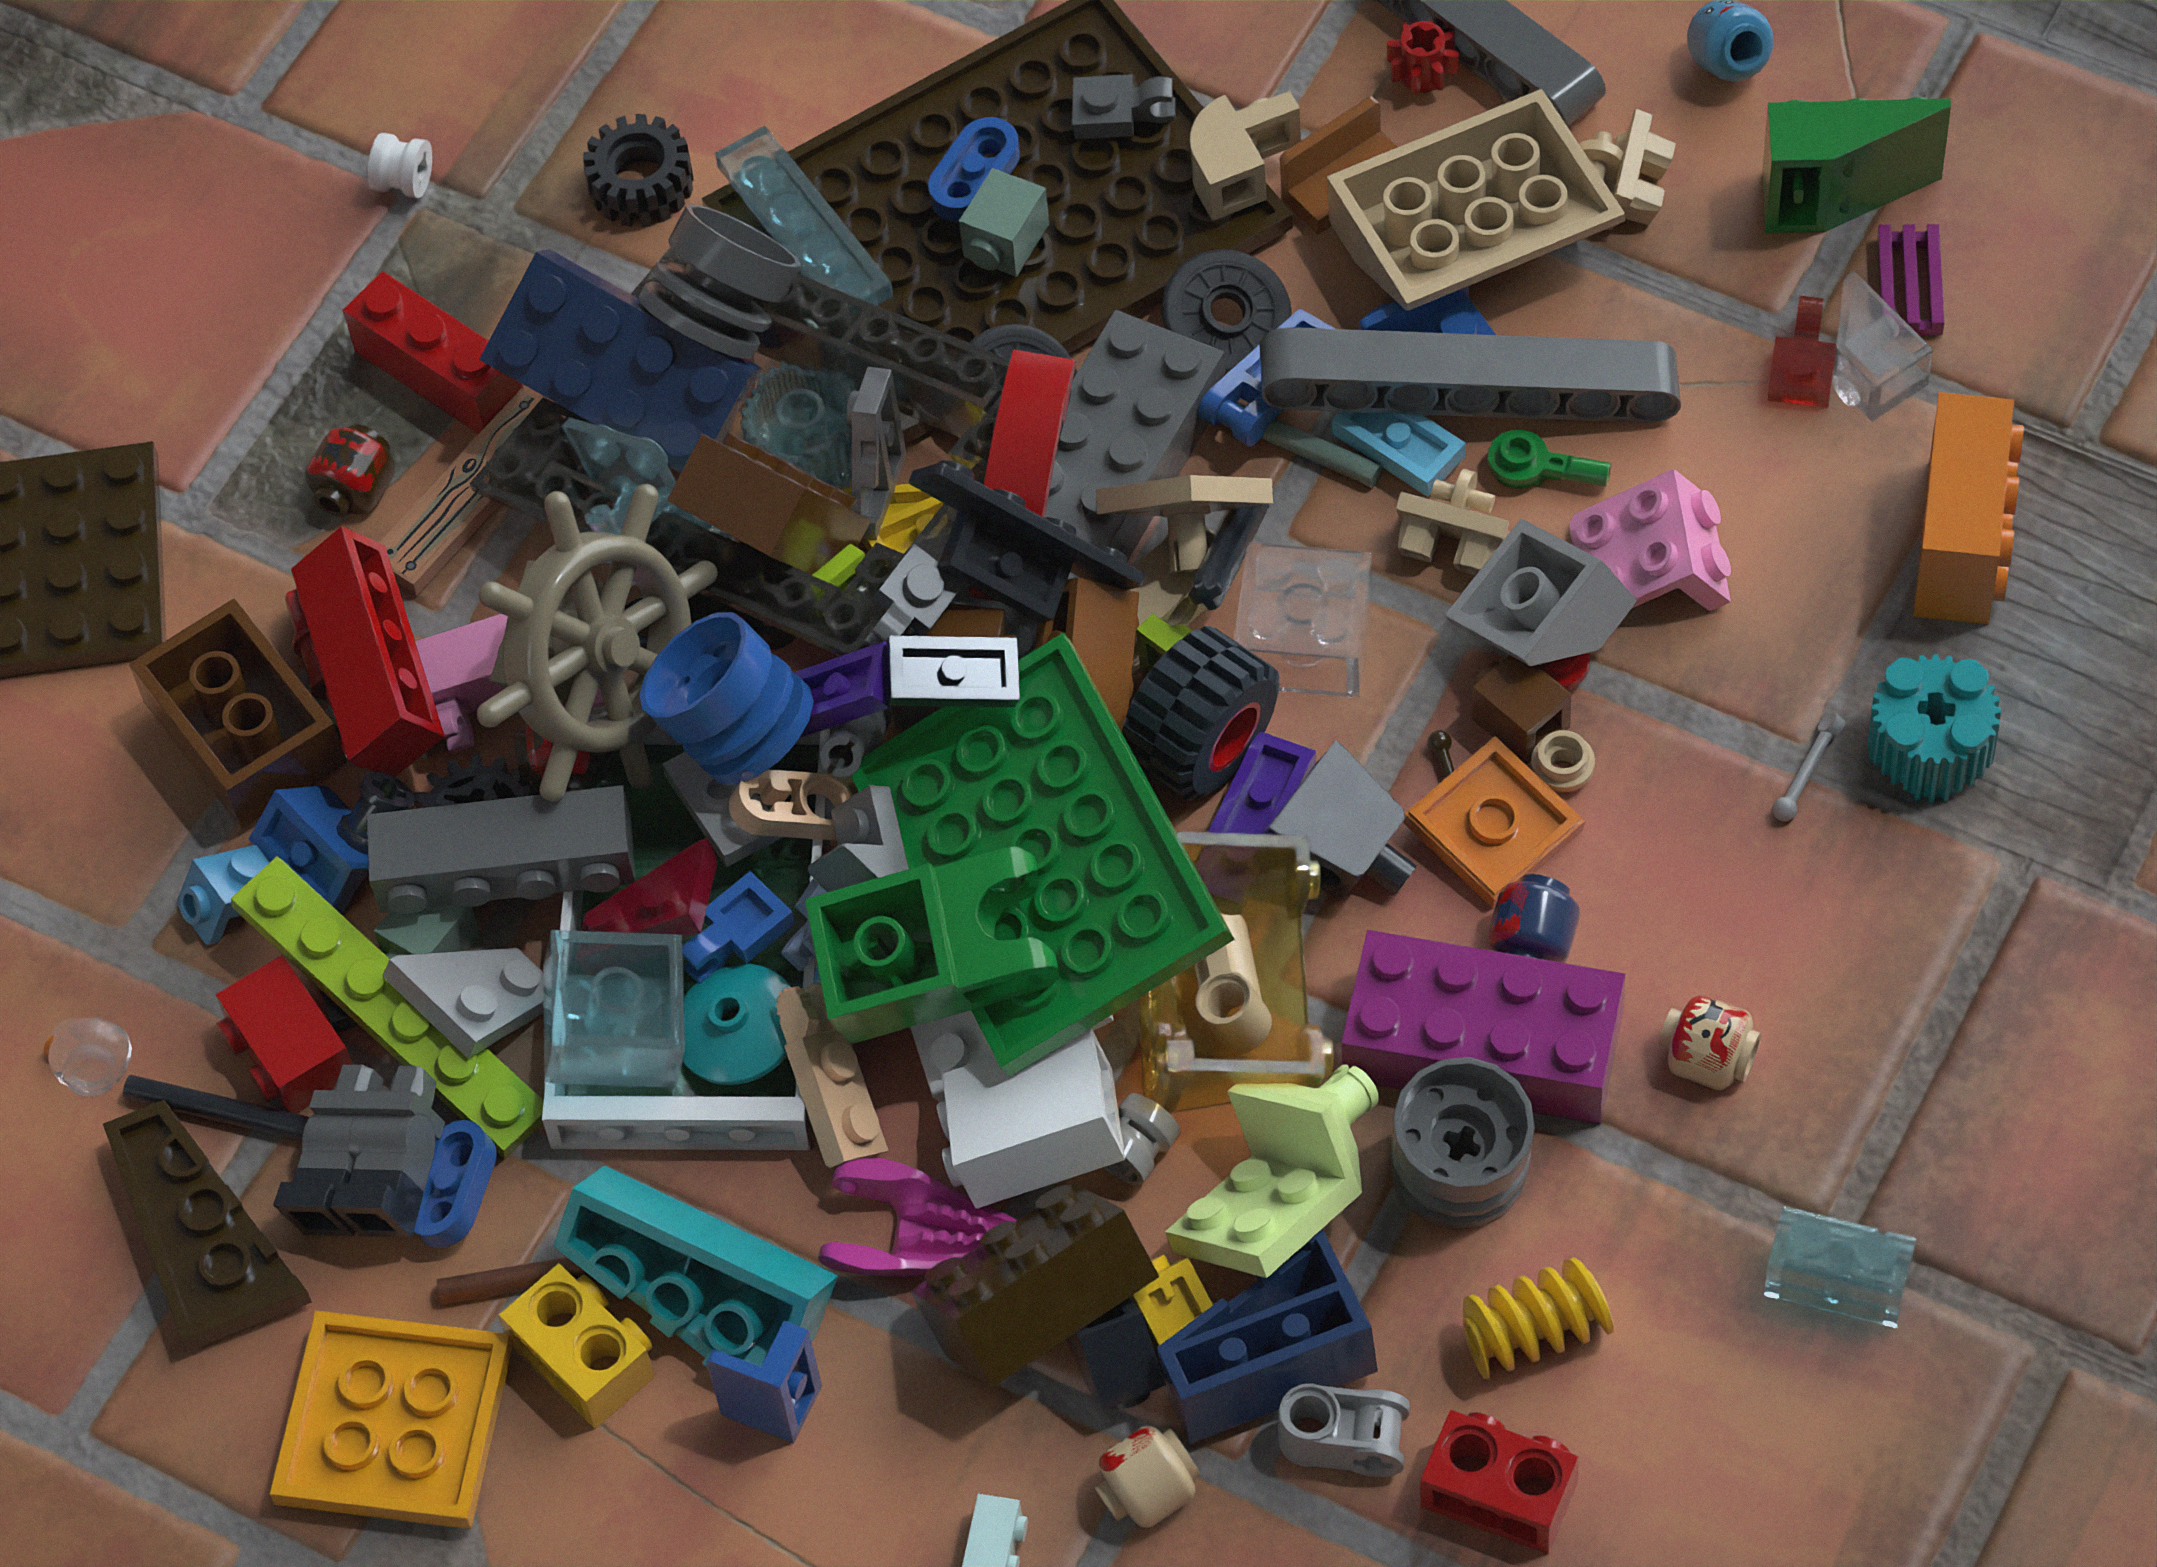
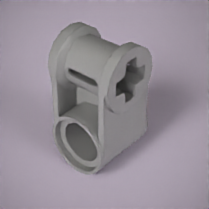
[1278,1384,1410,1477]

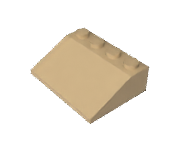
[1327,89,1625,311]

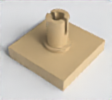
[1095,475,1273,573]

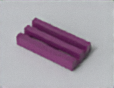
[1877,224,1944,335]

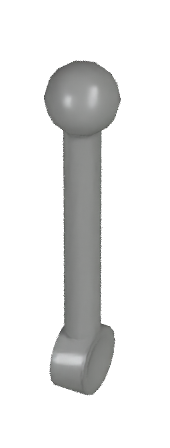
[1772,711,1845,822]

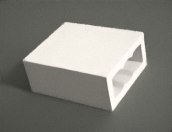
[937,1028,1125,1209]

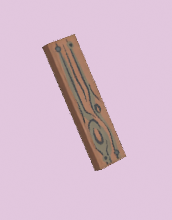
[379,388,571,596]

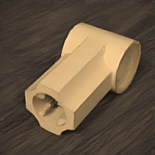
[1195,913,1272,1052]

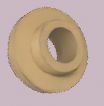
[1531,730,1595,792]

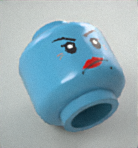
[1687,0,1774,82]

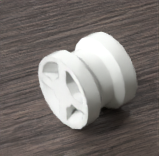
[368,133,432,198]

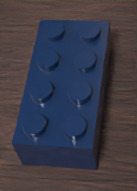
[479,249,762,473]

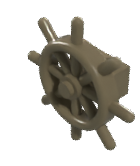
[477,484,718,802]

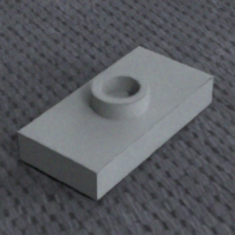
[662,752,782,868]

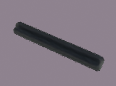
[1188,490,1274,611]

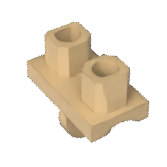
[1579,109,1676,230]
[1396,469,1510,576]

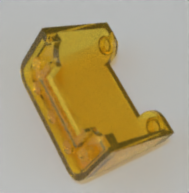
[1138,831,1333,1113]

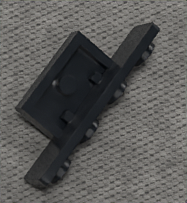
[908,460,1145,623]

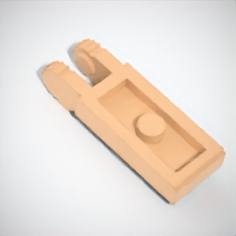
[775,981,889,1168]

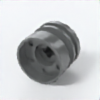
[639,204,801,359]
[1390,1057,1535,1229]

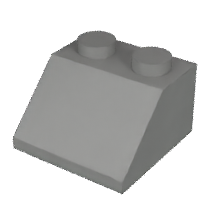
[1444,518,1637,666]

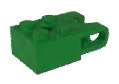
[805,847,1059,1044]

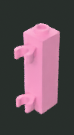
[415,609,625,753]

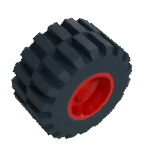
[1121,626,1280,801]

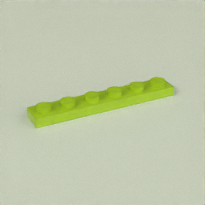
[231,856,544,1159]

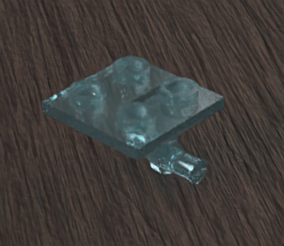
[562,418,702,586]

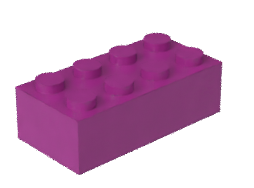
[1341,930,1626,1125]

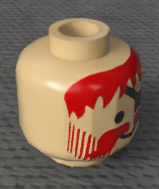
[1659,995,1761,1090]
[1094,1426,1200,1528]

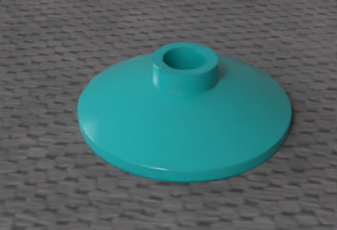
[673,964,791,1085]

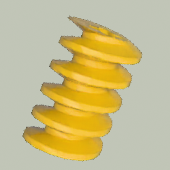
[1462,1257,1614,1380]

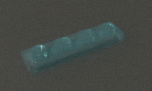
[715,126,893,325]

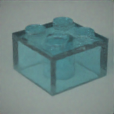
[543,930,685,1088]

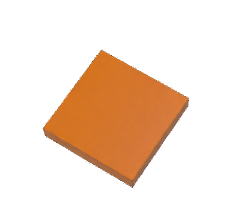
[1403,736,1585,909]

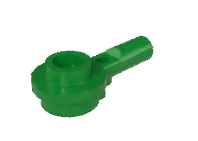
[1488,430,1611,489]

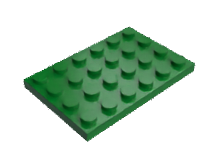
[851,632,1235,1077]

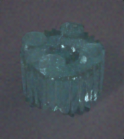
[740,361,858,489]

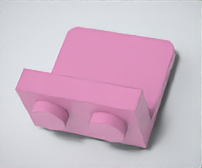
[1569,469,1731,612]

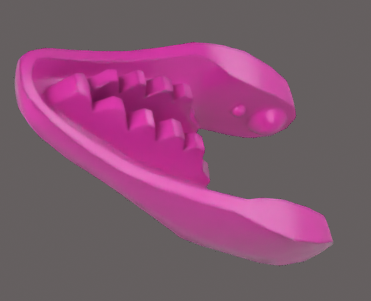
[818,1158,1017,1278]

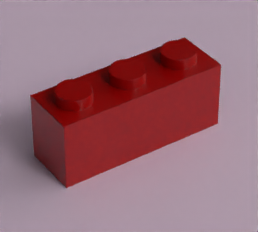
[342,271,524,434]

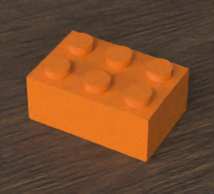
[1913,392,2024,625]

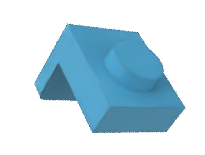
[177,845,269,945]

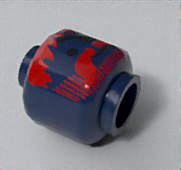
[1488,874,1580,963]

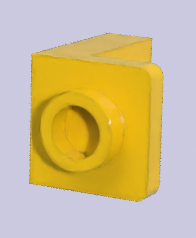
[1130,1254,1213,1352]

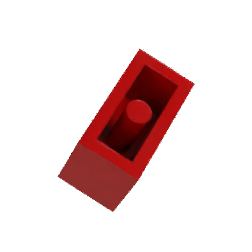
[215,955,353,1114]

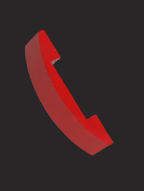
[969,350,1076,602]

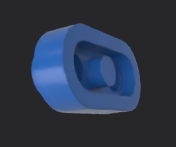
[928,117,1020,222]
[414,1120,497,1248]

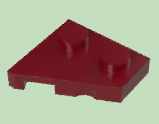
[575,838,718,971]

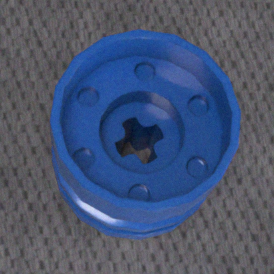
[639,612,814,785]

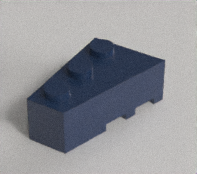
[1157,1229,1378,1444]

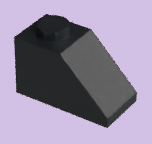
[1066,1297,1166,1410]

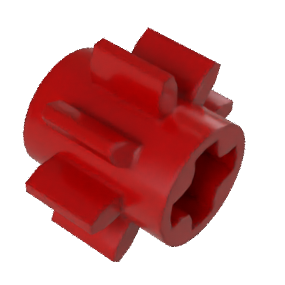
[1387,20,1459,94]

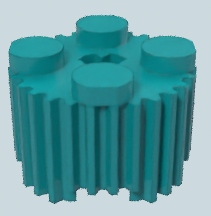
[1867,654,2001,803]

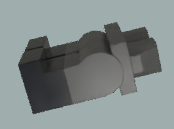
[273,1065,445,1238]

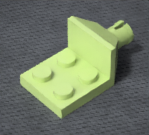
[1165,1064,1379,1278]

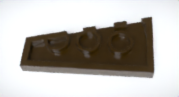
[103,1100,312,1352]

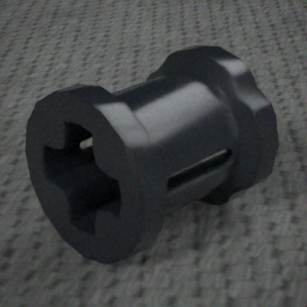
[336,771,415,855]

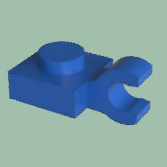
[679,871,795,984]

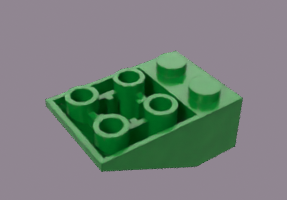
[1762,97,1951,233]

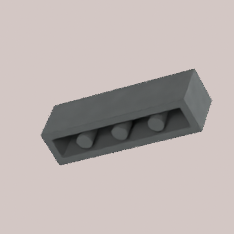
[367,785,635,914]

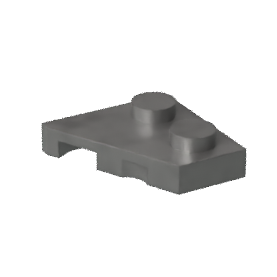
[846,367,906,540]

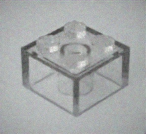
[1233,542,1373,698]

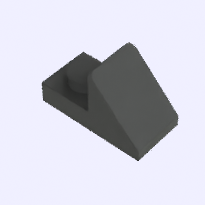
[807,785,909,892]

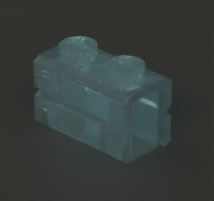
[1764,1206,1916,1328]

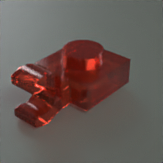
[1768,296,1837,408]

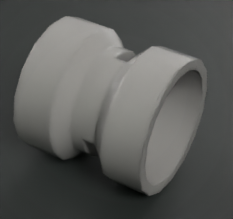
[1103,1093,1181,1186]

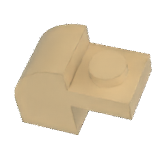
[1190,91,1301,221]

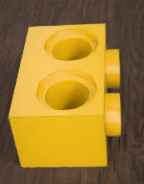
[499,1263,655,1429]

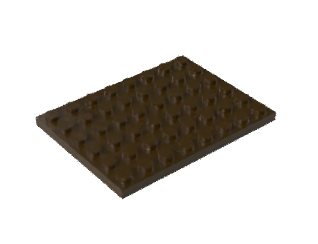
[702,0,1293,444]

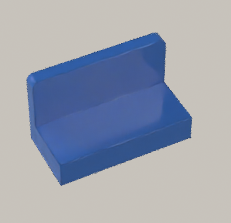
[249,786,369,916]
[706,1321,822,1443]

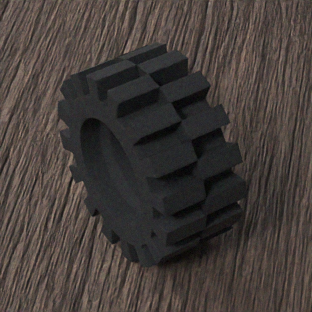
[583,114,694,227]

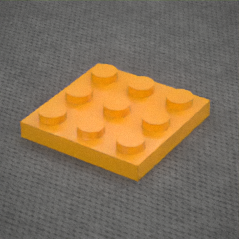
[270,1311,513,1529]

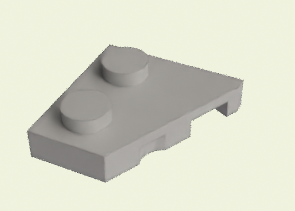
[382,948,555,1058]

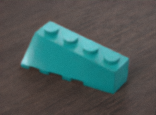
[553,1166,838,1368]

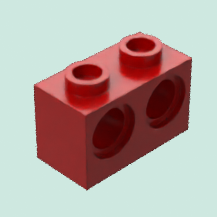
[1420,1409,1579,1554]

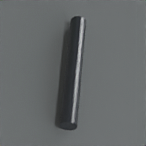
[123,1074,310,1142]

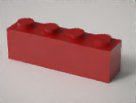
[291,526,445,777]

